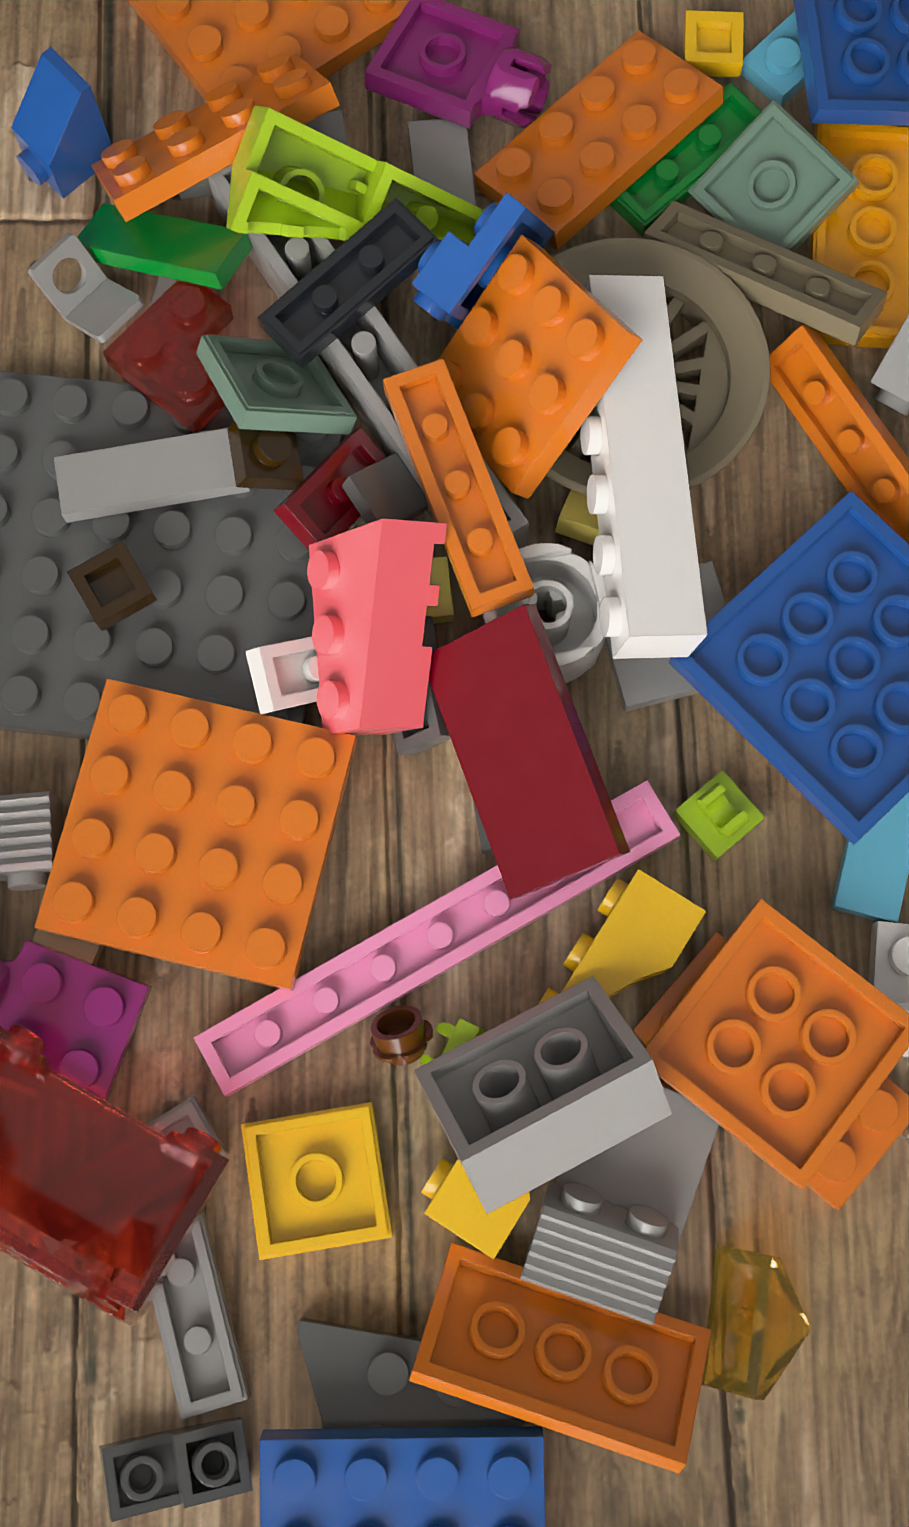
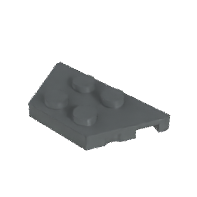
[297,1317,526,1429]

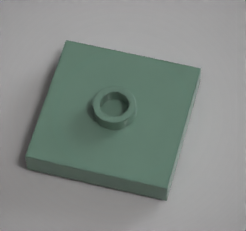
[688,100,859,252]
[196,335,357,435]

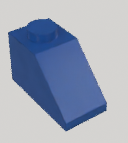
[11,47,112,199]

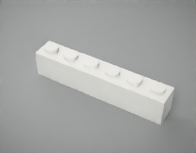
[580,275,707,659]

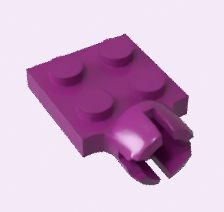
[364,0,552,129]
[0,940,152,1112]

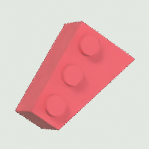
[307,518,447,735]

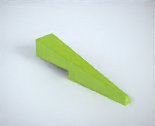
[226,105,484,244]

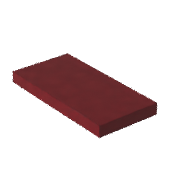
[429,604,630,900]

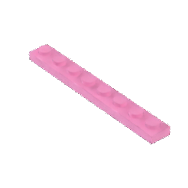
[193,781,680,1096]

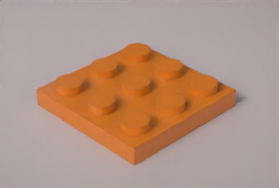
[438,234,642,499]
[644,899,909,1189]

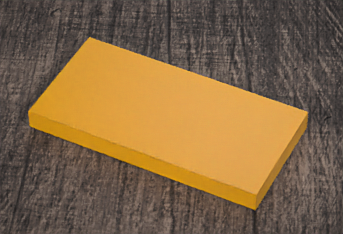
[809,124,909,349]

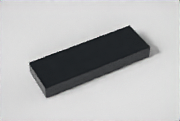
[257,198,438,369]

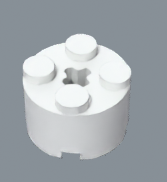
[482,543,606,683]

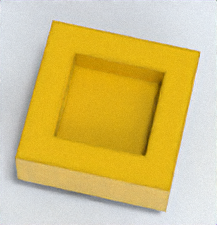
[682,10,744,78]

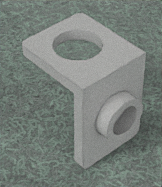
[28,233,144,343]

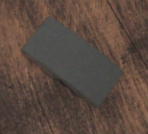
[99,1417,253,1522]

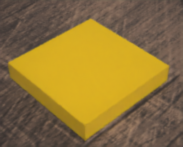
[241,1102,393,1260]

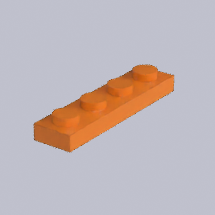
[769,325,909,544]
[383,359,534,617]

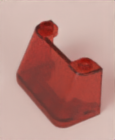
[0,1024,229,1327]

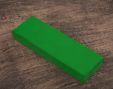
[609,82,762,237]
[77,203,253,290]

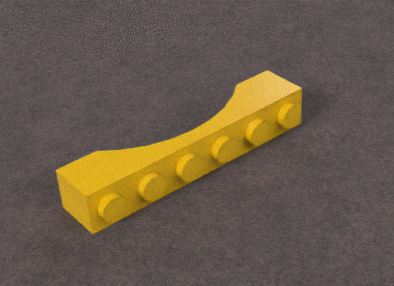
[421,869,706,1260]

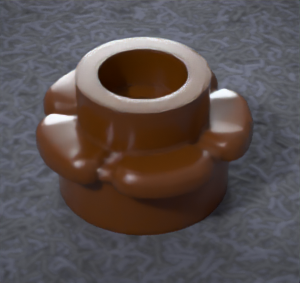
[370,1005,433,1066]

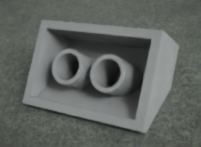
[414,976,672,1214]

